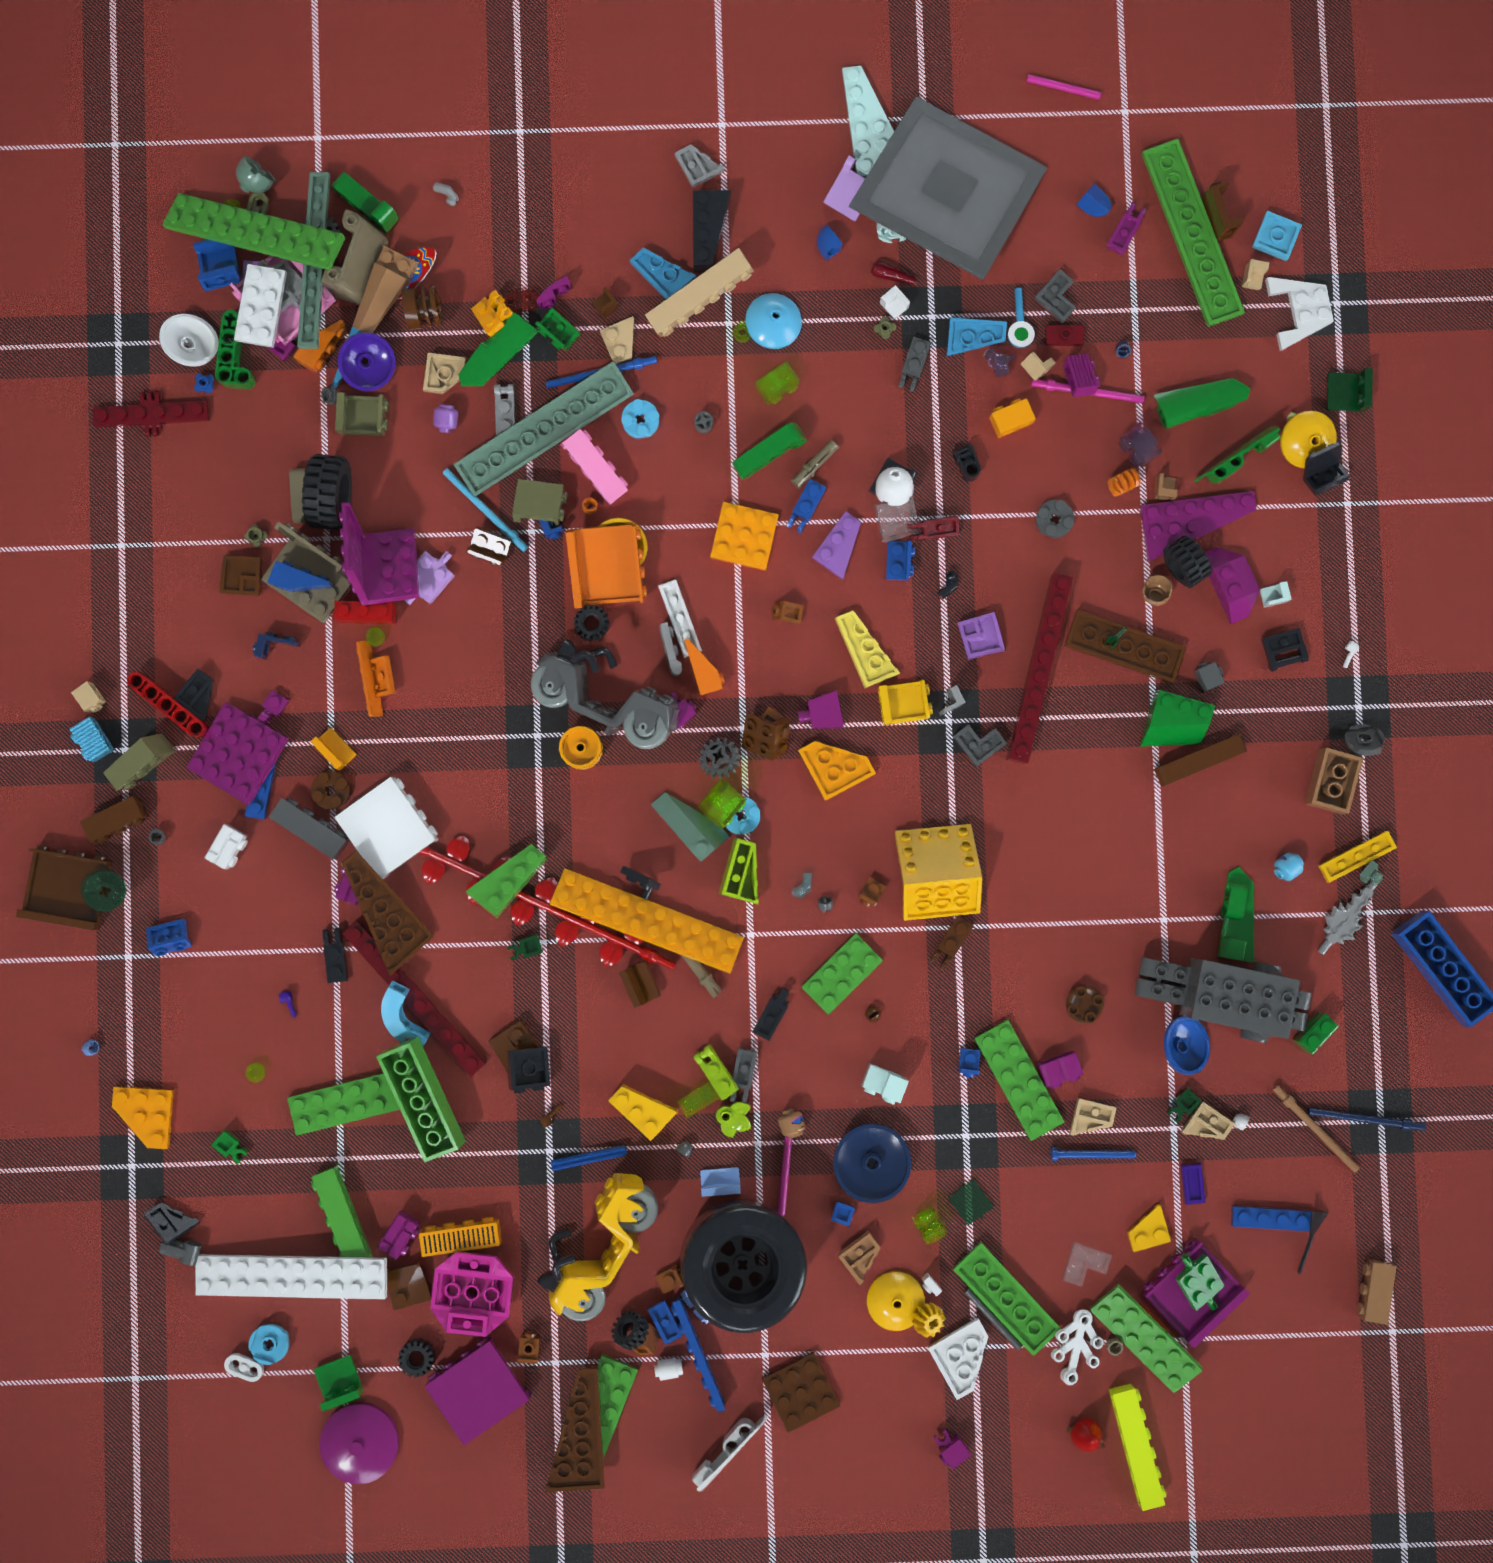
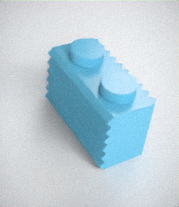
[70,716,115,762]

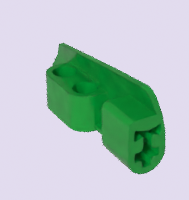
[458,311,538,387]
[1154,378,1251,429]
[1194,426,1281,484]
[1217,867,1254,963]

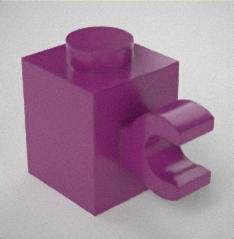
[670,692,697,730]
[934,1429,971,1470]

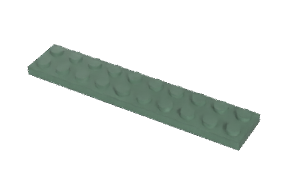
[453,361,634,497]

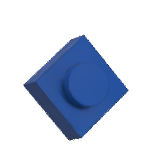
[830,1201,855,1226]

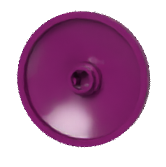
[320,1402,399,1484]

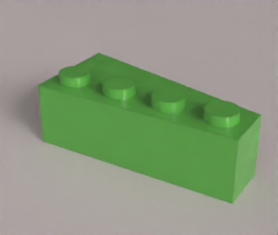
[466,844,547,919]

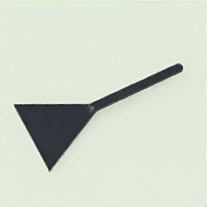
[1298,1211,1328,1274]

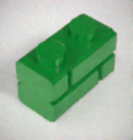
[1292,1012,1339,1055]

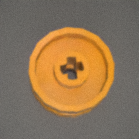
[559,726,603,770]

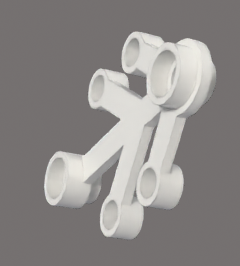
[1051,1309,1104,1385]

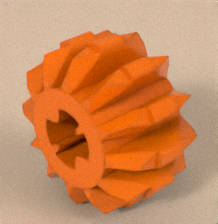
[1107,468,1142,496]

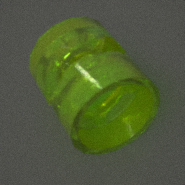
[912,1207,947,1245]

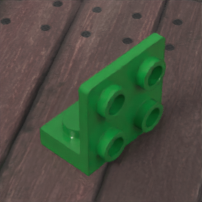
[314,1355,364,1412]

